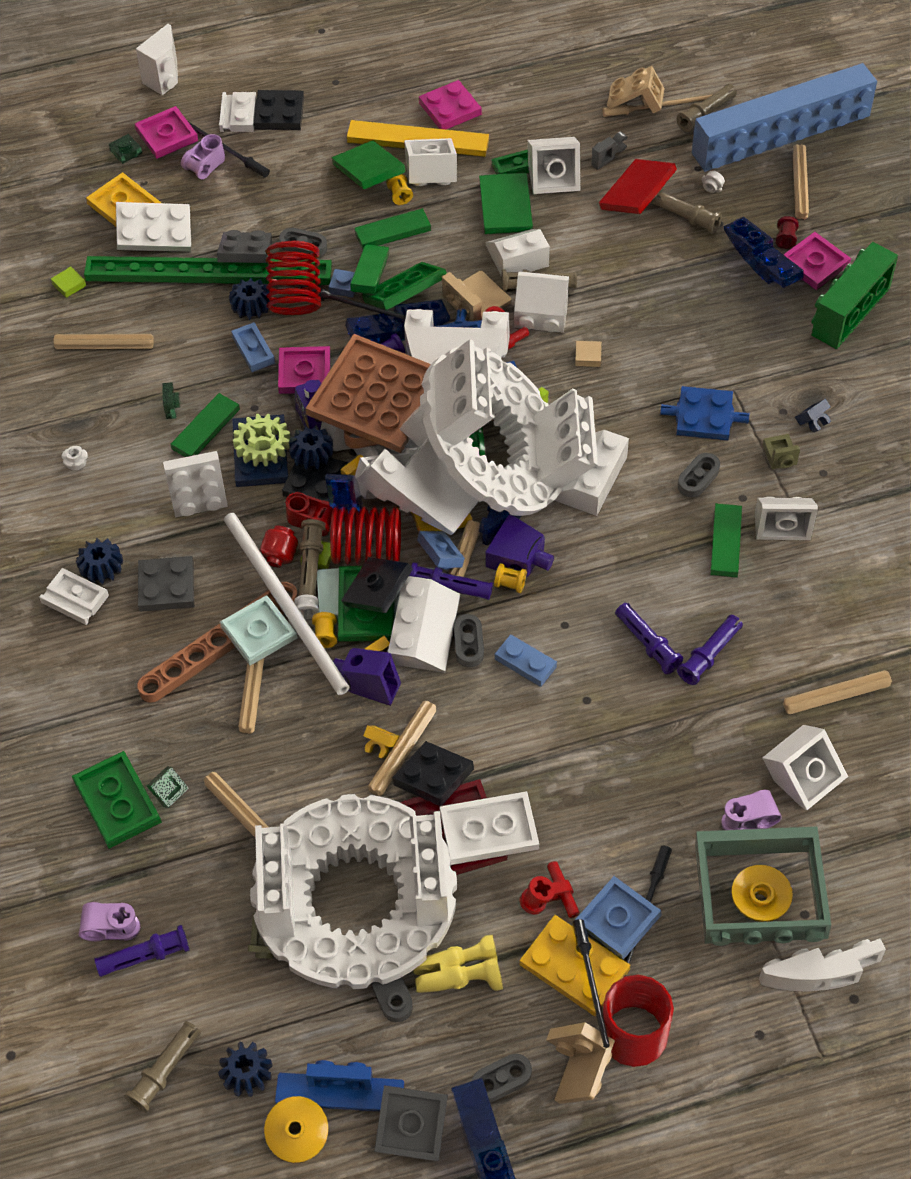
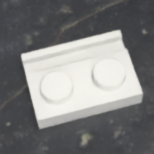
[219,92,257,132]
[39,568,109,625]

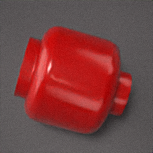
[260,526,298,568]

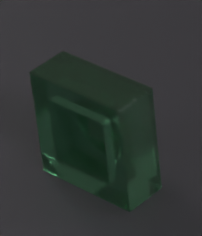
[109,134,142,164]
[162,382,181,419]
[147,766,189,808]

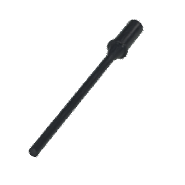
[188,121,270,178]
[300,285,406,320]
[624,845,672,977]
[572,919,610,1048]

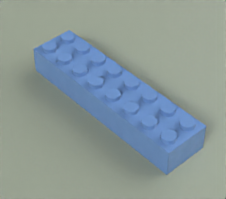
[692,63,877,172]

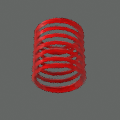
[265,241,321,315]
[330,506,401,565]
[602,974,674,1067]

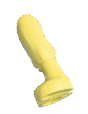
[413,935,503,993]

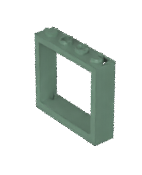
[695,827,831,946]

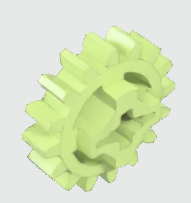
[233,414,290,466]

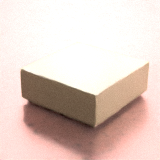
[575,341,602,367]

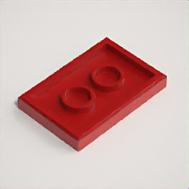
[599,159,677,214]

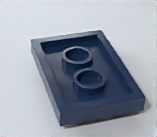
[232,414,288,487]

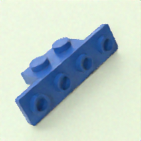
[275,1060,404,1112]

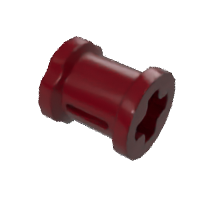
[775,216,799,249]

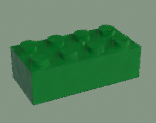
[811,241,898,349]

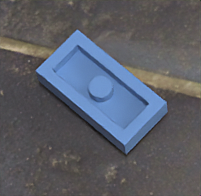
[231,322,275,372]
[417,531,465,570]
[495,634,557,687]

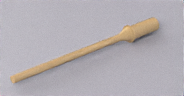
[602,94,713,117]

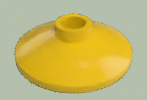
[731,865,793,922]
[264,1096,329,1163]

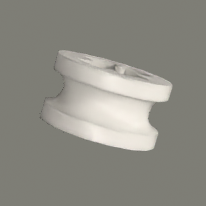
[294,594,319,619]

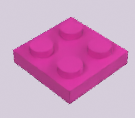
[419,80,482,130]
[134,106,198,159]
[780,232,851,290]
[278,346,330,394]

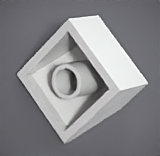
[136,24,178,95]
[528,137,580,194]
[404,138,457,186]
[486,229,550,275]
[514,272,569,333]
[755,497,818,540]
[762,725,848,810]

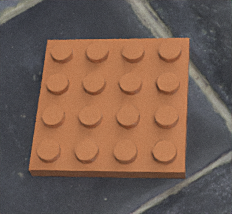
[306,334,431,453]

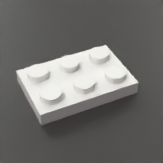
[116,202,191,252]
[163,451,228,517]
[440,791,539,865]

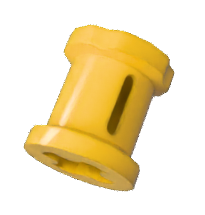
[386,174,413,205]
[494,563,527,594]
[312,612,337,648]

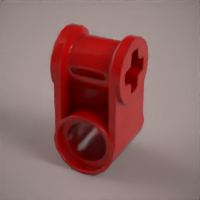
[285,492,335,536]

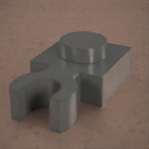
[591,132,628,170]

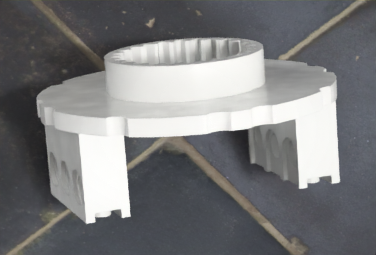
[420,339,598,516]
[250,794,457,989]

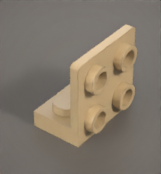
[607,66,665,113]
[442,271,511,321]
[546,1022,615,1104]

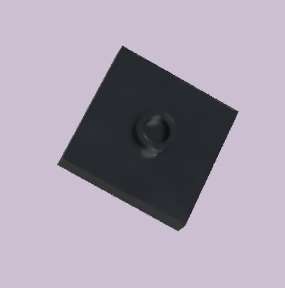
[341,557,413,613]

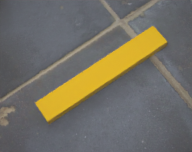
[347,120,489,157]

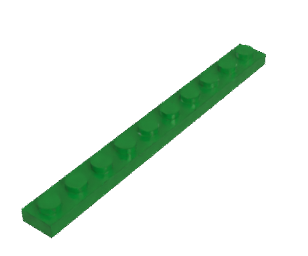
[84,256,332,285]

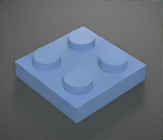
[575,876,662,960]

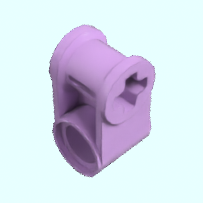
[181,134,225,180]
[721,790,782,830]
[79,902,141,941]

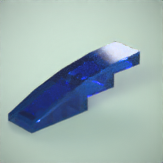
[325,474,363,513]

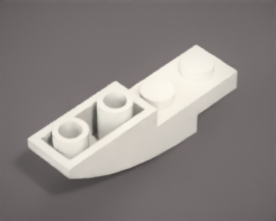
[759,939,886,991]

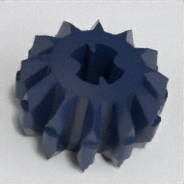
[229,278,270,320]
[289,425,334,470]
[76,538,123,585]
[218,1041,273,1097]

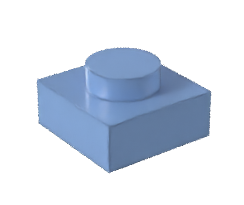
[329,269,355,297]

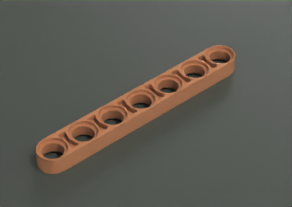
[137,582,298,703]

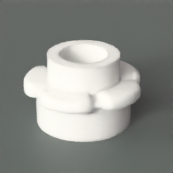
[702,171,725,193]
[62,446,88,470]

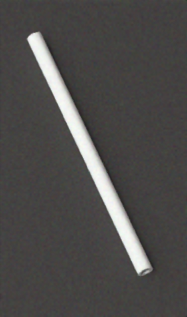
[224,513,349,695]

